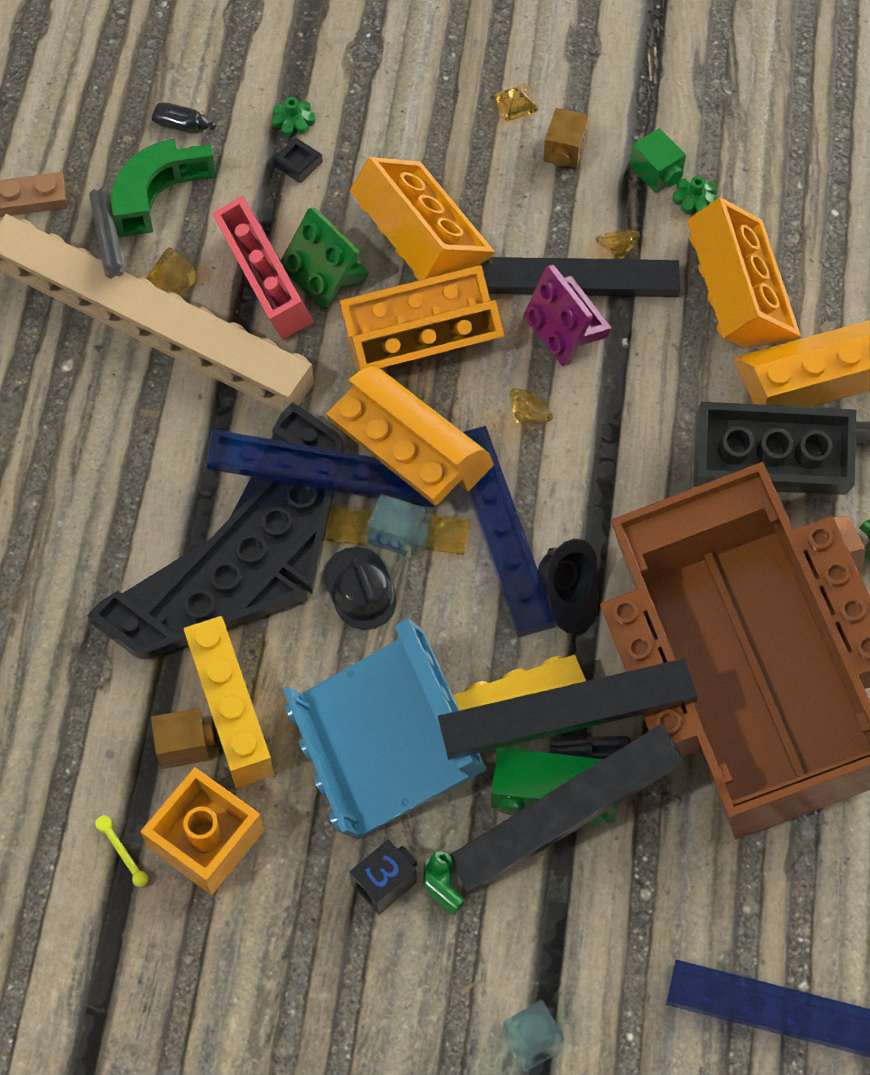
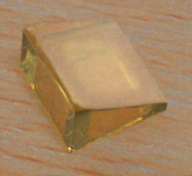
[146,247,197,296]

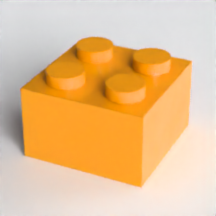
[140,767,265,896]

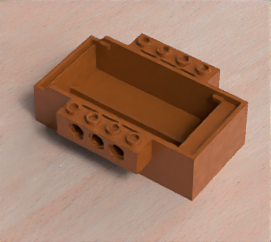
[600,462,870,840]

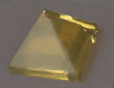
[493,83,538,122]
[595,228,639,259]
[509,388,554,423]
[326,505,371,546]
[426,514,470,555]

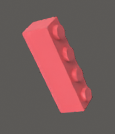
[212,195,314,340]

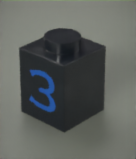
[349,839,417,915]

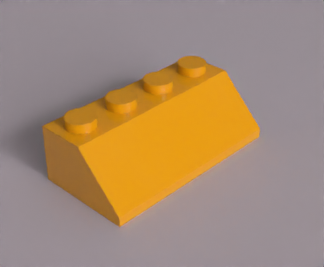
[350,157,495,280]
[687,197,801,348]
[734,320,870,407]

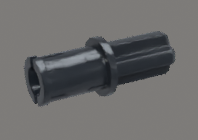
[550,732,631,759]

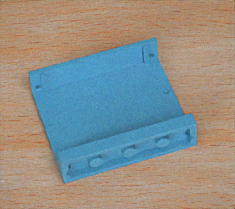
[283,618,486,840]

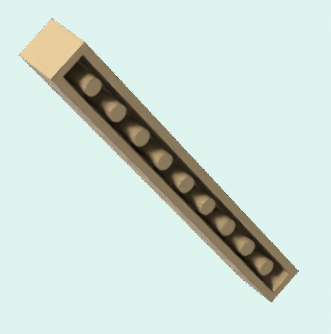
[0,214,314,412]

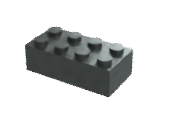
[693,401,857,495]

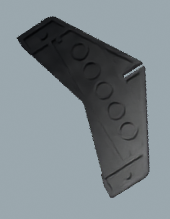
[87,402,343,659]

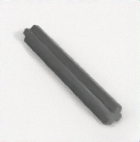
[89,187,125,279]

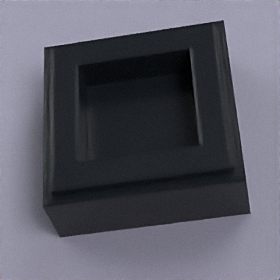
[273,137,323,183]

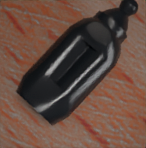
[152,102,216,132]

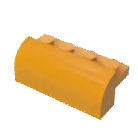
[338,265,504,372]
[326,366,494,506]

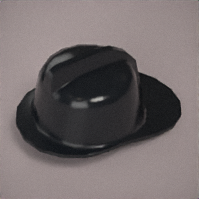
[537,538,599,634]
[324,547,397,630]

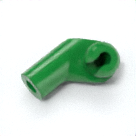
[423,851,466,916]

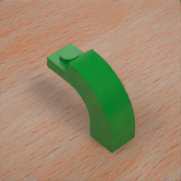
[111,138,216,237]

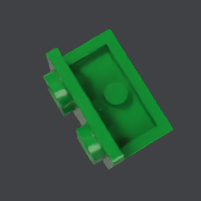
[280,208,370,308]

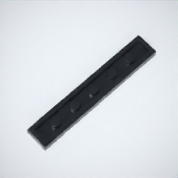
[480,257,680,297]
[438,658,698,760]
[450,724,686,894]

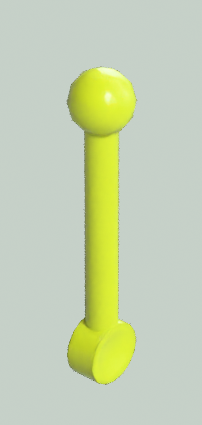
[95,815,149,887]

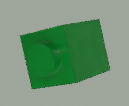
[629,128,686,193]

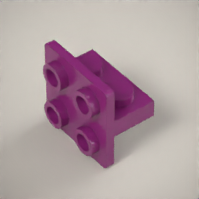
[524,265,612,366]

